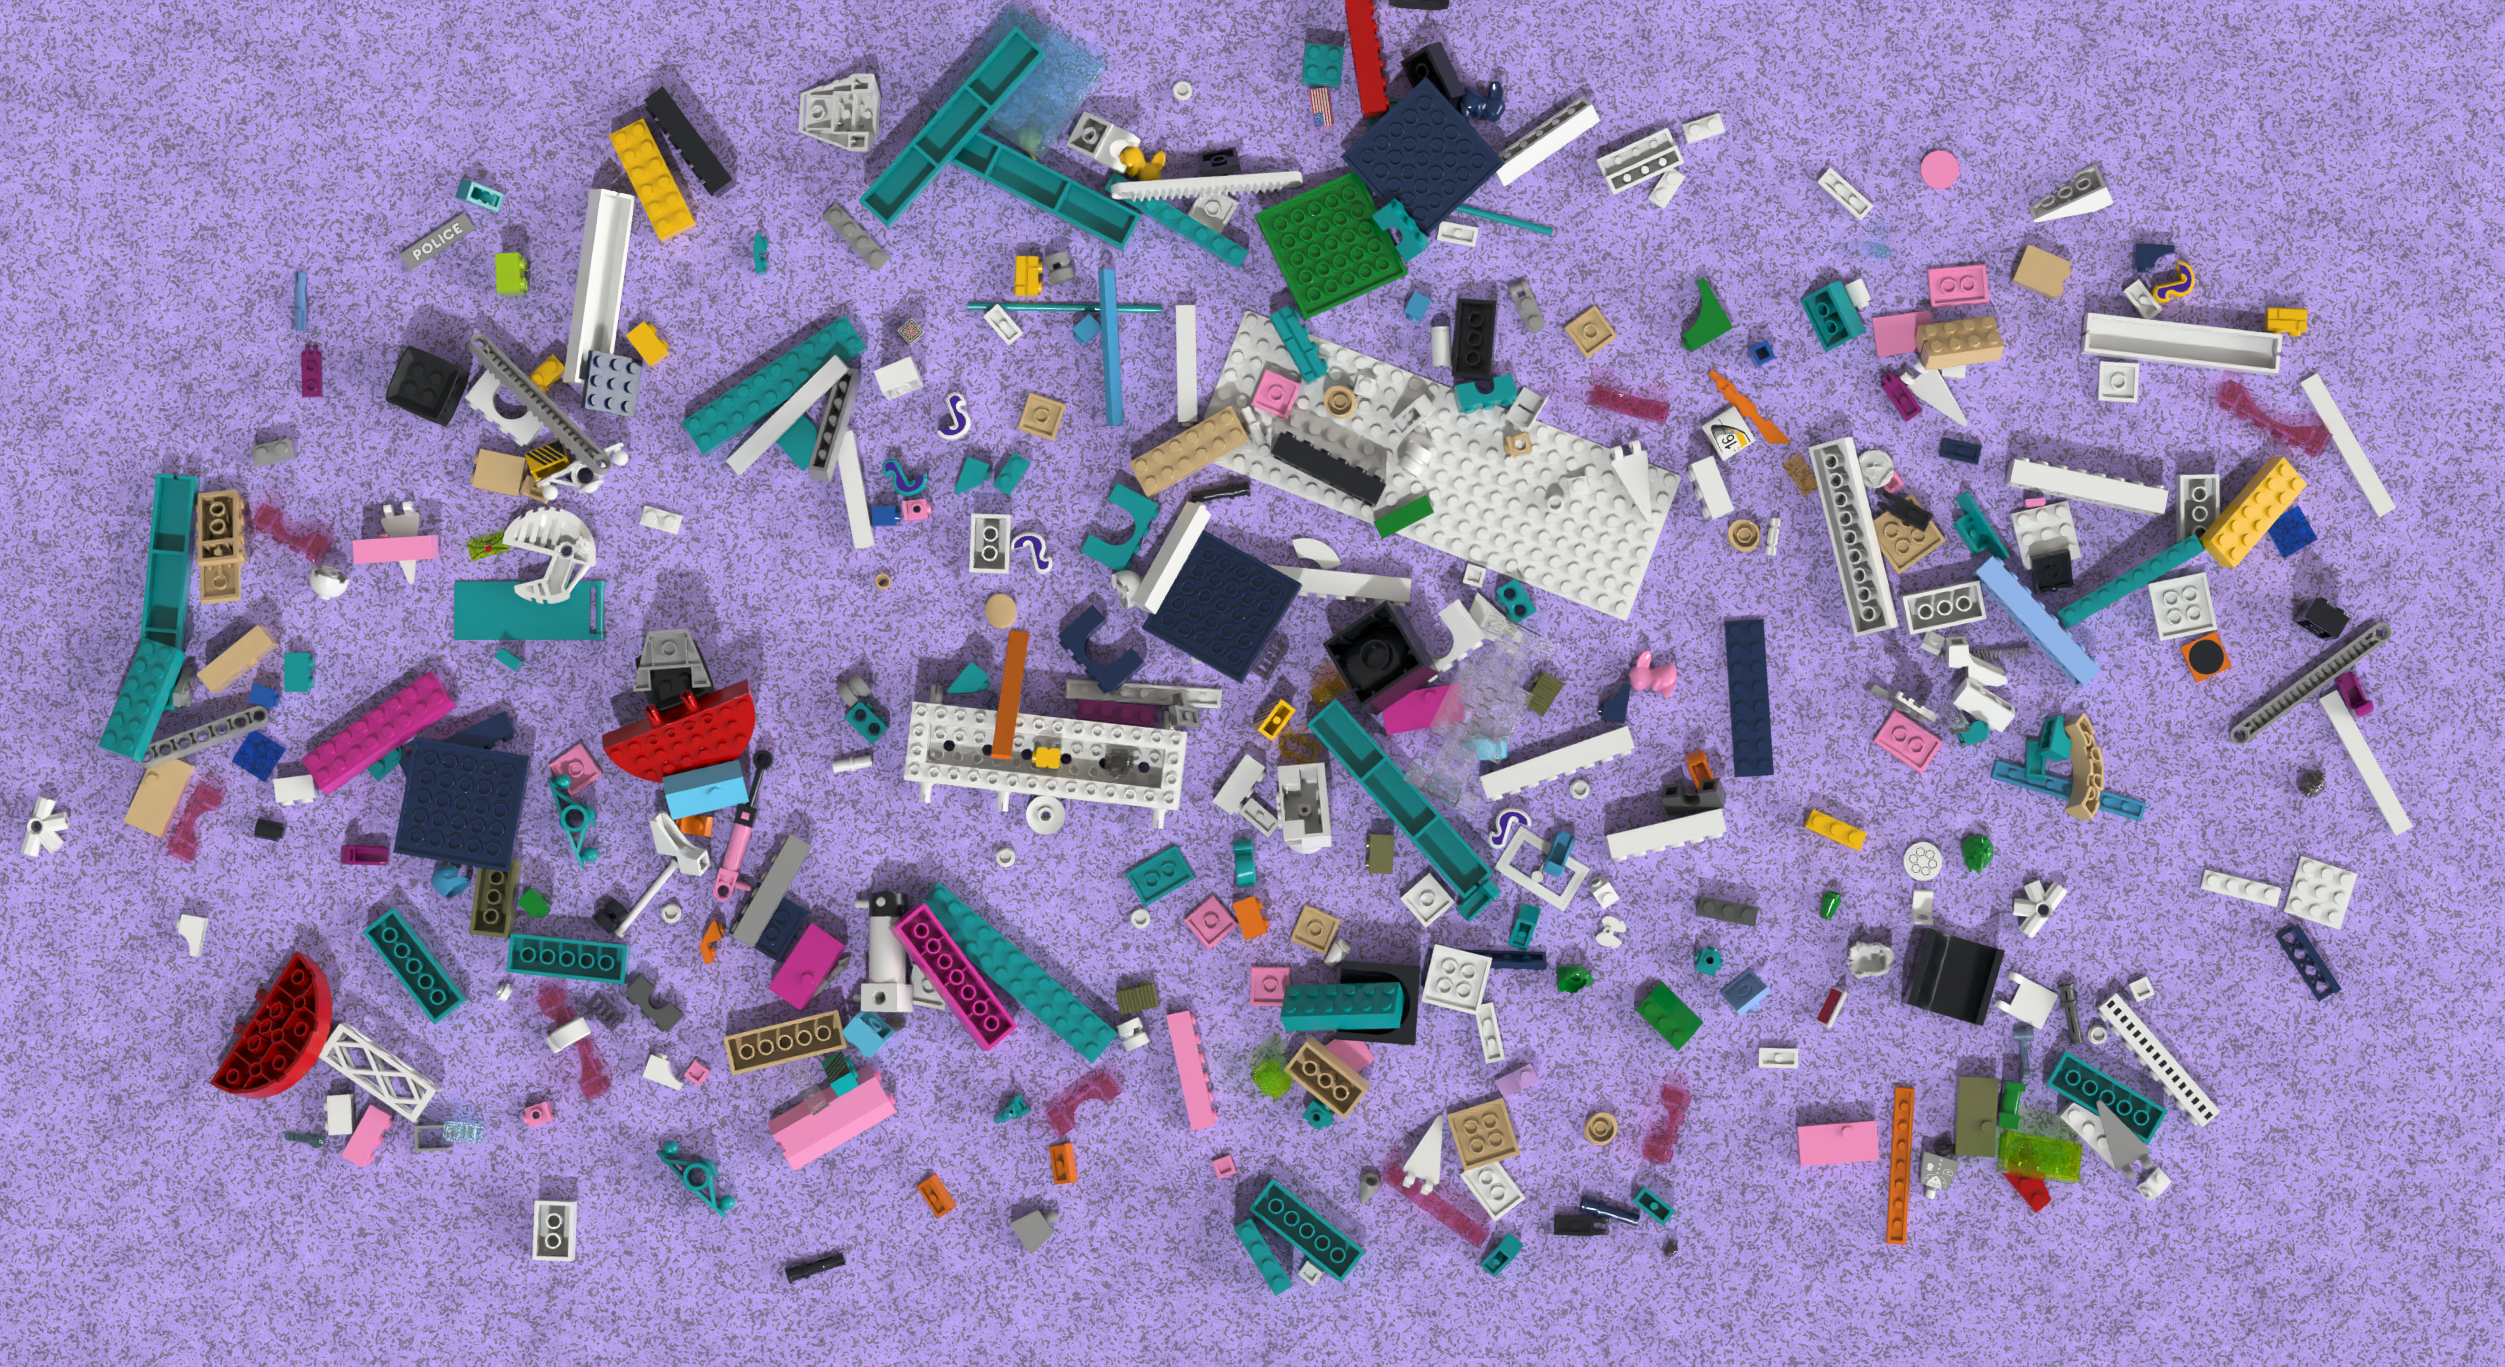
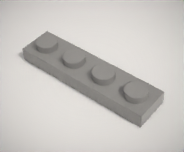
[822,203,891,272]

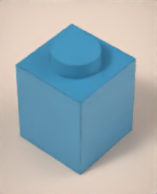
[1403,291,1432,323]
[1072,314,1101,345]

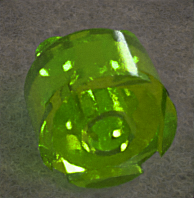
[1249,1058,1293,1103]

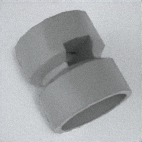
[1044,251,1075,285]
[835,672,872,708]

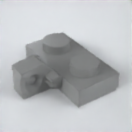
[173,666,195,708]
[1169,692,1200,729]

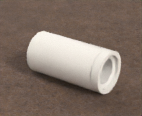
[1431,326,1452,367]

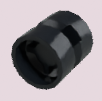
[592,896,629,934]

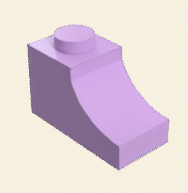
[1494,1063,1539,1098]

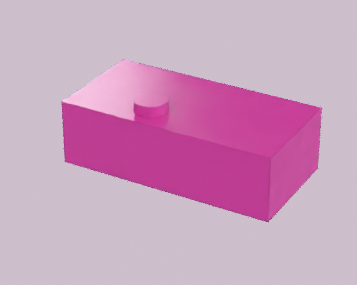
[1382,683,1464,735]
[768,923,847,1011]

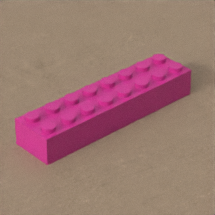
[301,670,458,795]
[888,903,1018,1051]

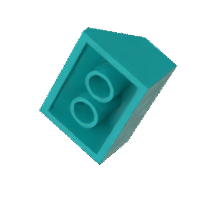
[1800,280,1866,352]

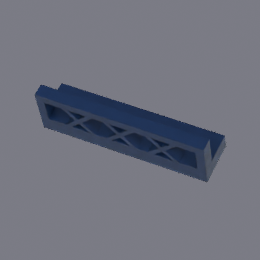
[2275,923,2342,1002]

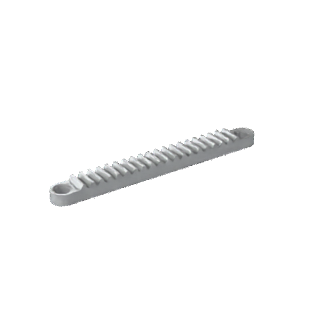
[468,333,612,475]
[2229,623,2392,745]

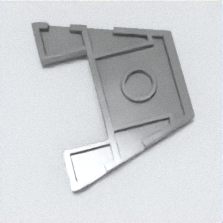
[633,628,711,692]
[1864,682,1938,723]

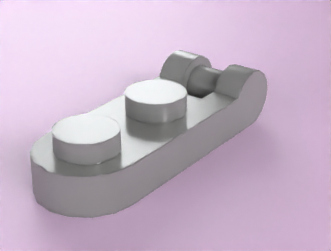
[1507,279,1544,333]

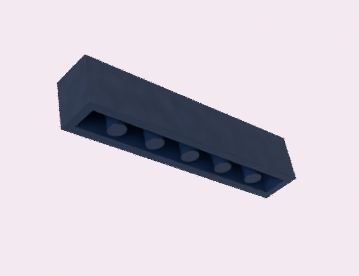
[398,711,517,779]

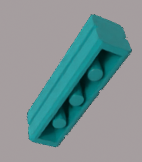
[1269,305,1329,385]

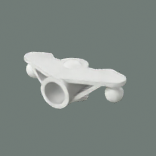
[537,442,628,500]

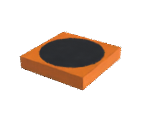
[2180,631,2232,683]

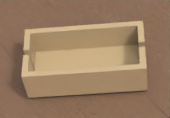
[1915,315,2004,371]

